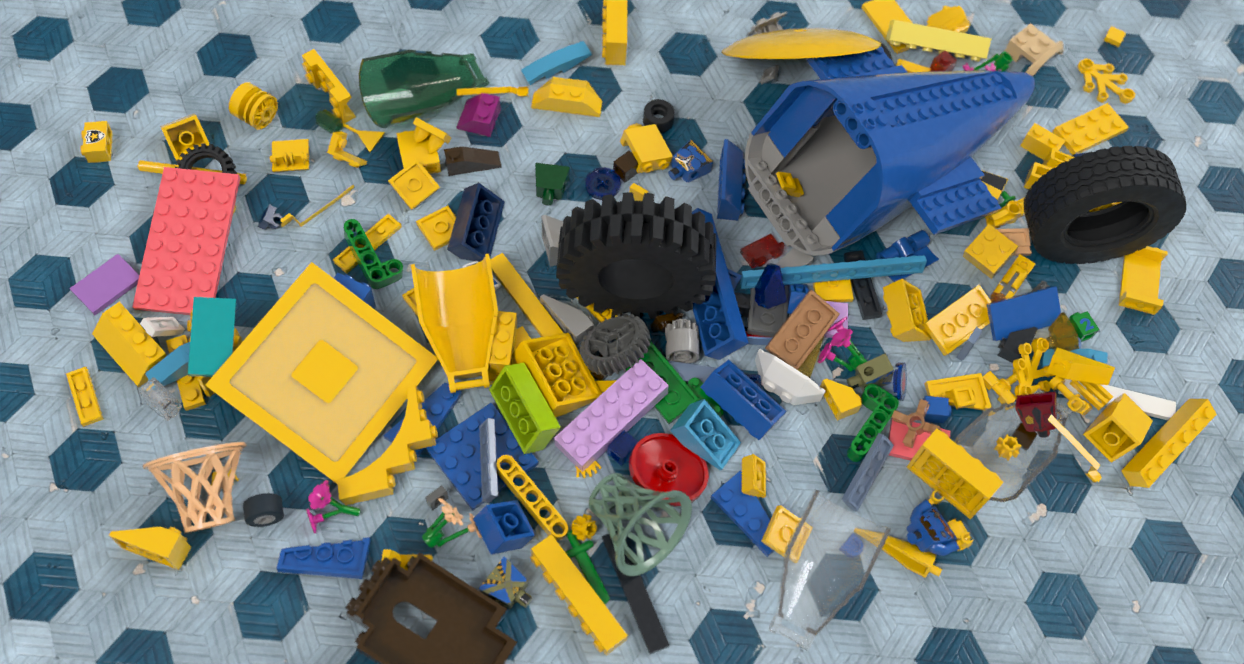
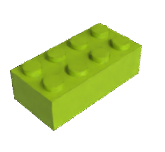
[489,363,561,454]

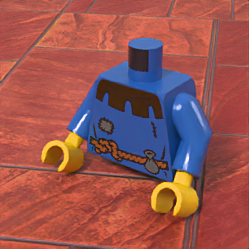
[907,490,973,556]

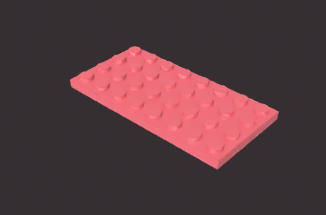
[132,167,240,315]

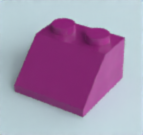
[457,93,500,137]

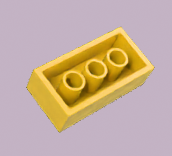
[602,0,627,65]

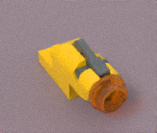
[990,254,1035,303]

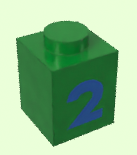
[1065,311,1100,342]

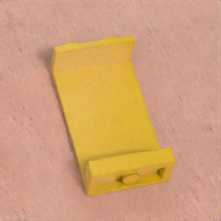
[1119,246,1168,315]

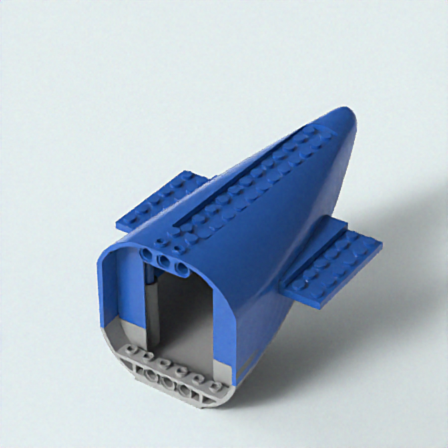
[745,47,1035,256]

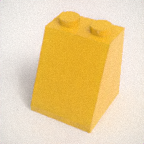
[1083,393,1153,463]

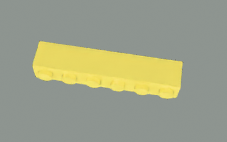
[886,20,992,61]

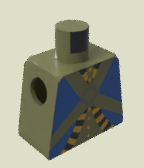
[847,353,894,392]
[479,557,533,609]

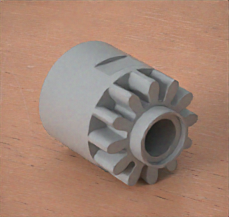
[665,319,699,364]

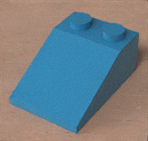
[670,399,741,470]

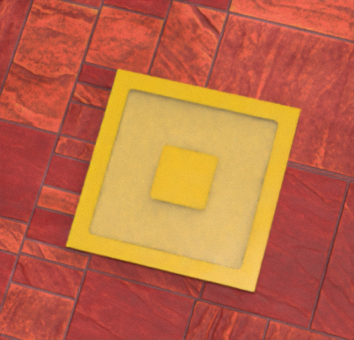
[205,262,438,485]

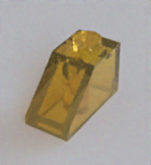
[1046,312,1079,351]

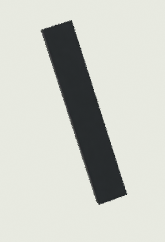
[602,531,670,655]

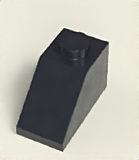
[997,327,1038,363]

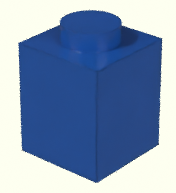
[923,396,952,424]

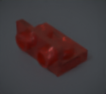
[740,233,785,269]

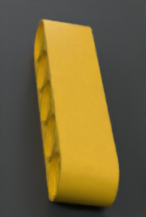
[496,455,568,541]

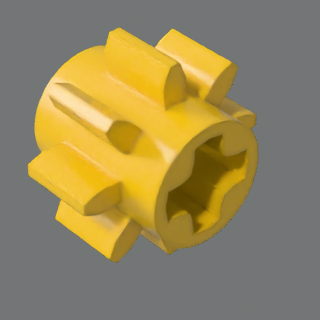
[994,434,1021,461]
[571,514,597,541]

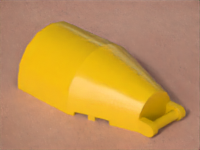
[411,254,498,393]

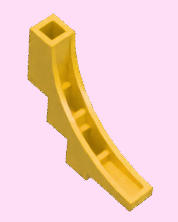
[337,385,438,505]

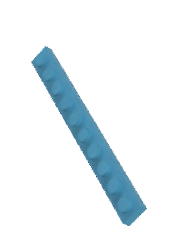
[740,255,927,289]

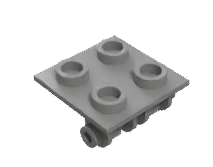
[747,12,787,36]

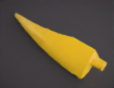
[854,528,942,578]

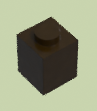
[613,150,638,183]

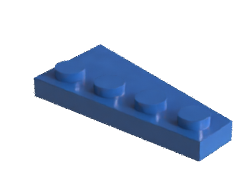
[383,382,462,458]
[711,470,774,557]
[277,537,371,579]

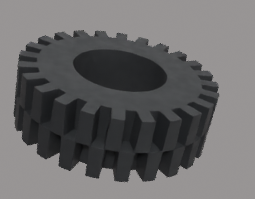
[556,192,716,319]

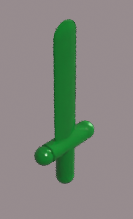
[565,529,609,604]

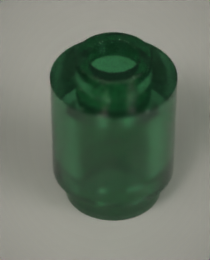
[315,109,343,134]

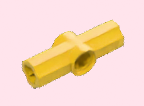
[985,197,1025,229]

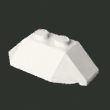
[755,349,825,405]

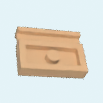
[997,228,1032,256]

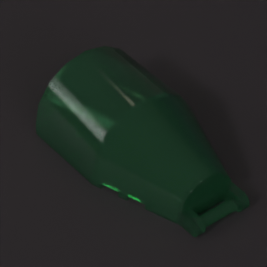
[359,49,489,128]

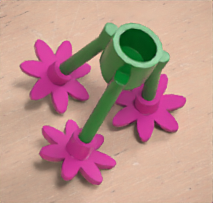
[962,51,1013,71]

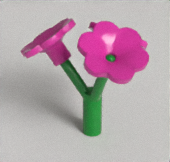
[306,480,360,534]

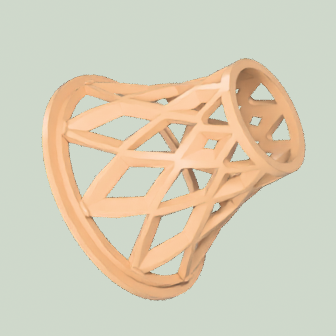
[142,442,246,533]

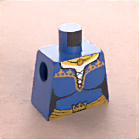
[668,140,713,183]

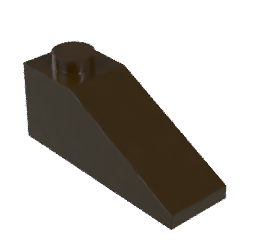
[444,146,502,176]

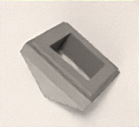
[760,65,779,84]

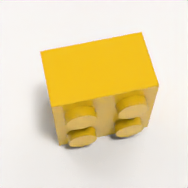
[963,224,1018,279]

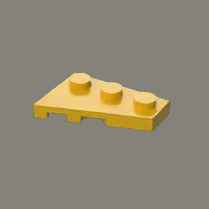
[924,373,992,411]

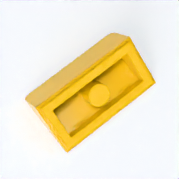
[742,454,766,498]

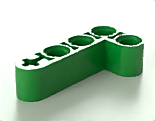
[343,219,403,289]
[847,384,899,462]

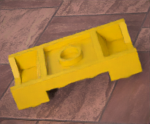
[302,49,356,123]

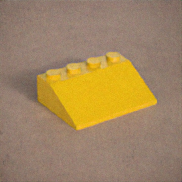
[512,333,602,417]
[907,428,1004,520]

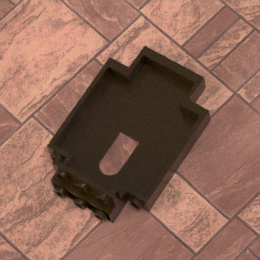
[345,553,517,664]

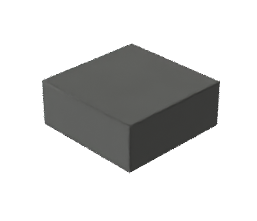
[425,485,449,511]

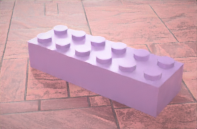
[554,359,669,472]

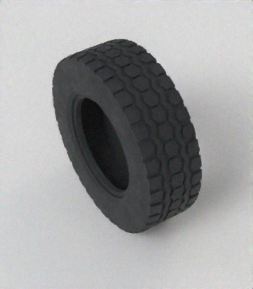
[1024,146,1187,264]

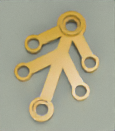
[1077,58,1135,104]
[1013,338,1054,397]

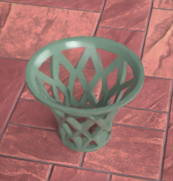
[589,473,692,576]

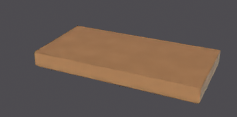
[765,289,840,370]

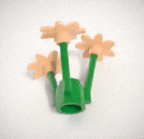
[422,498,482,548]

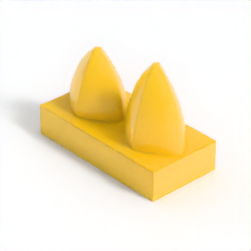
[413,117,451,154]

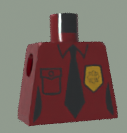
[1015,392,1057,438]

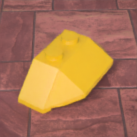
[531,77,602,117]

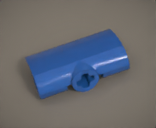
[876,230,939,282]

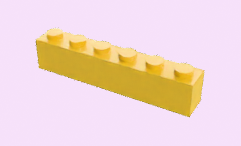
[1121,399,1217,488]
[530,534,628,656]

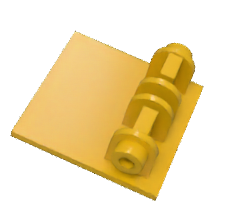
[270,139,309,172]

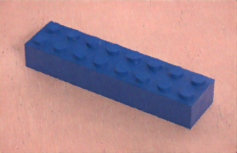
[692,208,749,360]

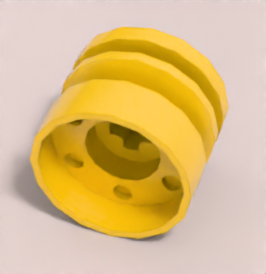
[229,82,278,130]

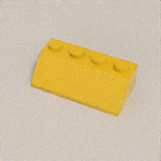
[92,301,167,388]

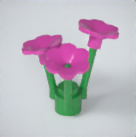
[817,317,868,372]

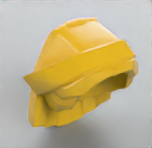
[927,5,970,33]

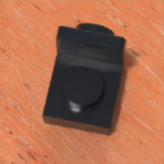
[734,292,750,318]

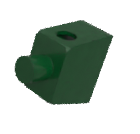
[535,163,570,206]

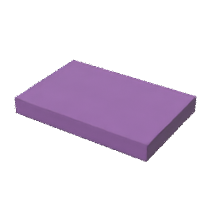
[69,254,139,315]

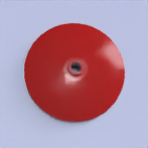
[629,433,709,506]

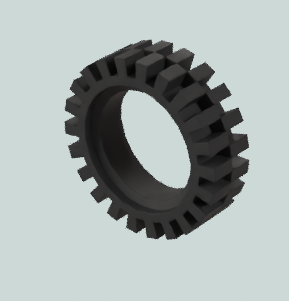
[175,143,237,174]

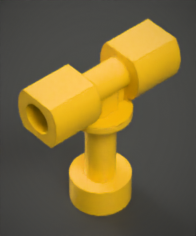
[983,369,1026,409]
[1048,376,1092,415]

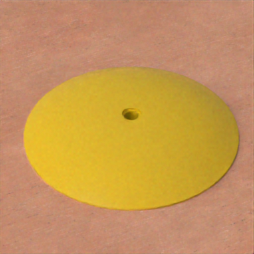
[722,28,881,59]

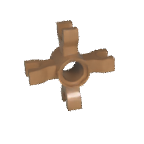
[892,399,941,448]

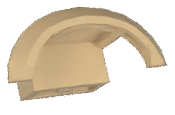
[1005,23,1064,76]

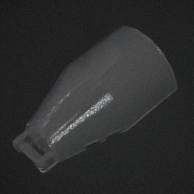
[954,389,1073,502]
[769,489,891,650]

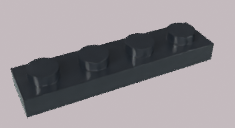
[843,250,882,320]

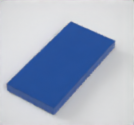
[986,286,1063,341]

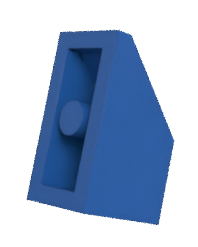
[787,284,809,314]

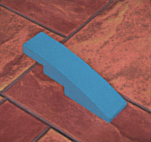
[521,41,592,85]

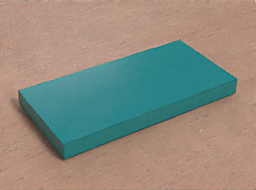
[188,297,236,377]

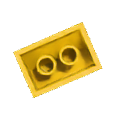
[883,279,932,342]

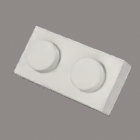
[140,317,185,337]

